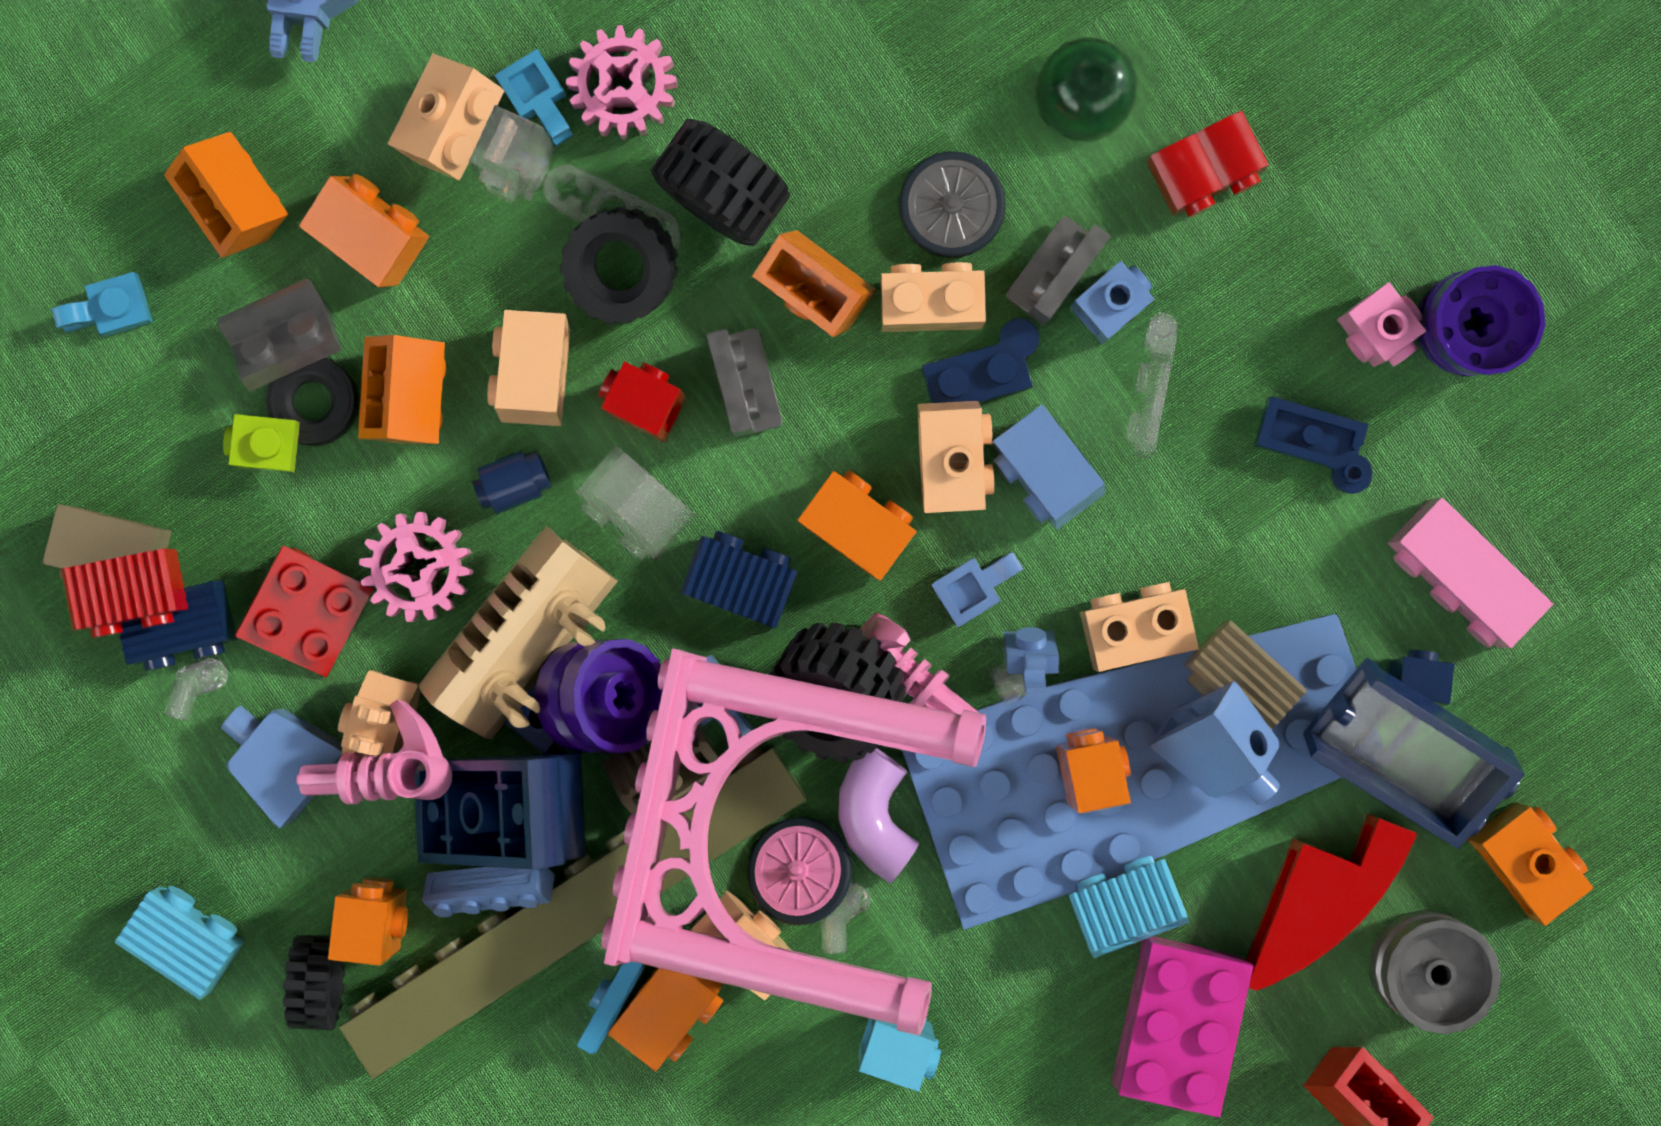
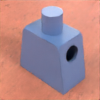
[1150,681,1280,805]
[221,706,342,828]

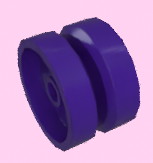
[535,639,663,753]

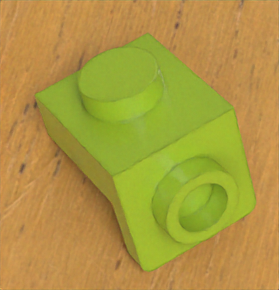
[223,414,300,473]

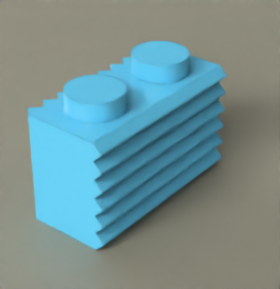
[1069,856,1189,958]
[115,886,245,1000]

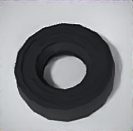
[265,358,359,447]

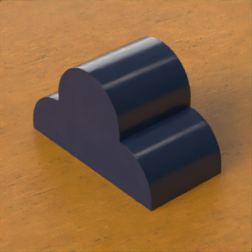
[414,752,586,869]

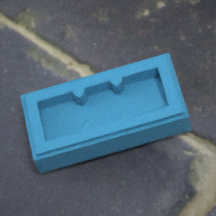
[577,962,646,1054]

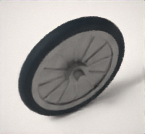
[899,151,1006,258]

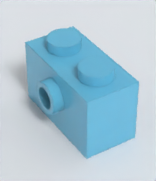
[858,1018,941,1092]

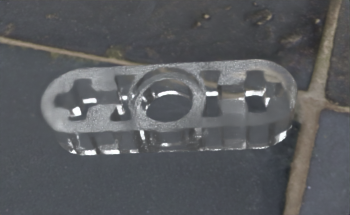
[543,165,681,252]

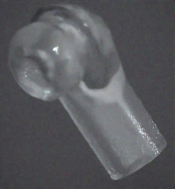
[164,658,228,721]
[820,882,871,954]

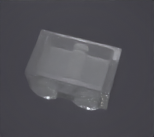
[576,446,697,560]

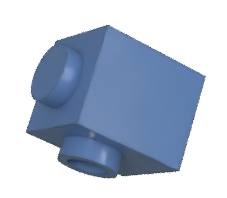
[1069,261,1154,345]

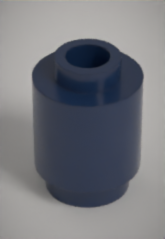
[472,450,552,515]

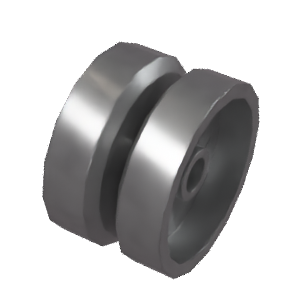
[1369,910,1501,1034]

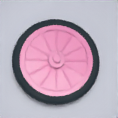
[747,817,852,925]

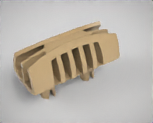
[419,525,618,740]

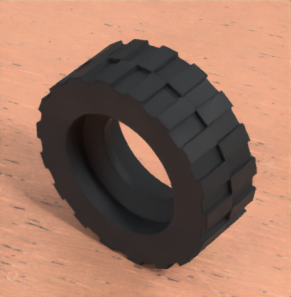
[560,207,679,324]

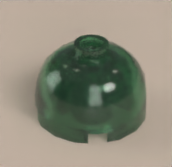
[1036,37,1137,142]

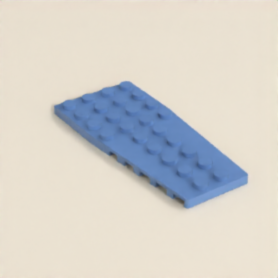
[902,614,1384,930]

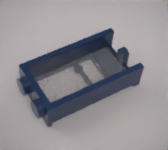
[1303,657,1525,849]

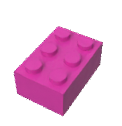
[1111,936,1253,1118]

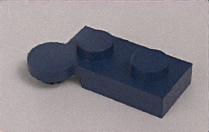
[921,318,1039,403]
[1254,396,1373,494]

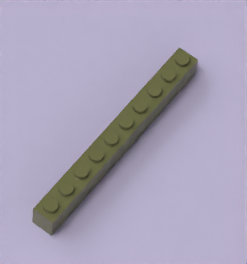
[339,745,806,1080]

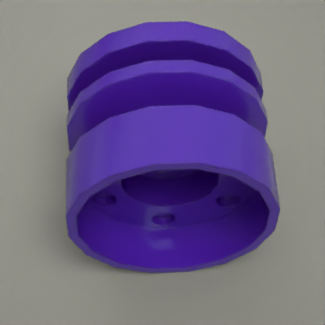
[1417,265,1546,377]

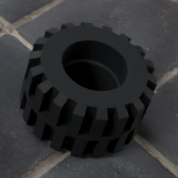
[650,119,791,247]
[769,622,906,762]

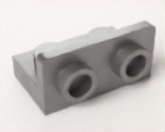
[1006,216,1111,326]
[217,279,342,392]
[707,328,783,438]

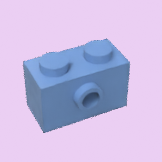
[992,405,1105,530]

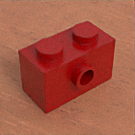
[599,361,687,443]
[1303,1047,1434,1126]

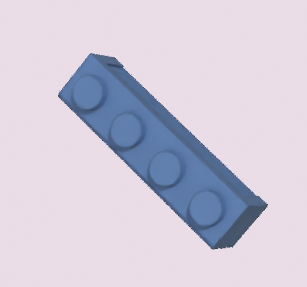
[422,867,555,917]

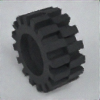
[283,935,346,1030]

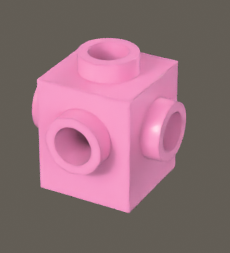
[1337,282,1426,367]

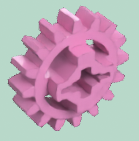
[566,25,678,140]
[359,512,473,622]

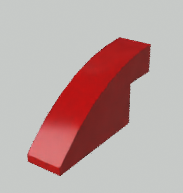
[1246,814,1418,991]

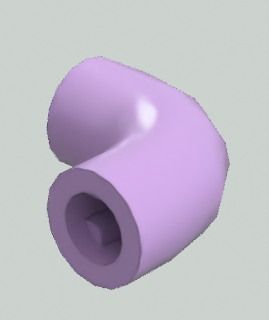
[838,748,919,884]

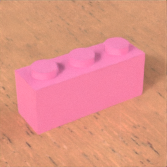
[1387,497,1553,648]

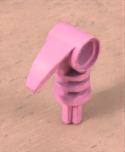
[860,613,978,715]
[296,700,452,805]

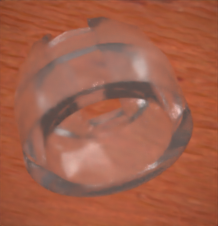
[990,663,1028,706]

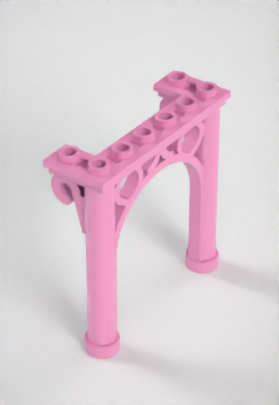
[601,649,987,1036]

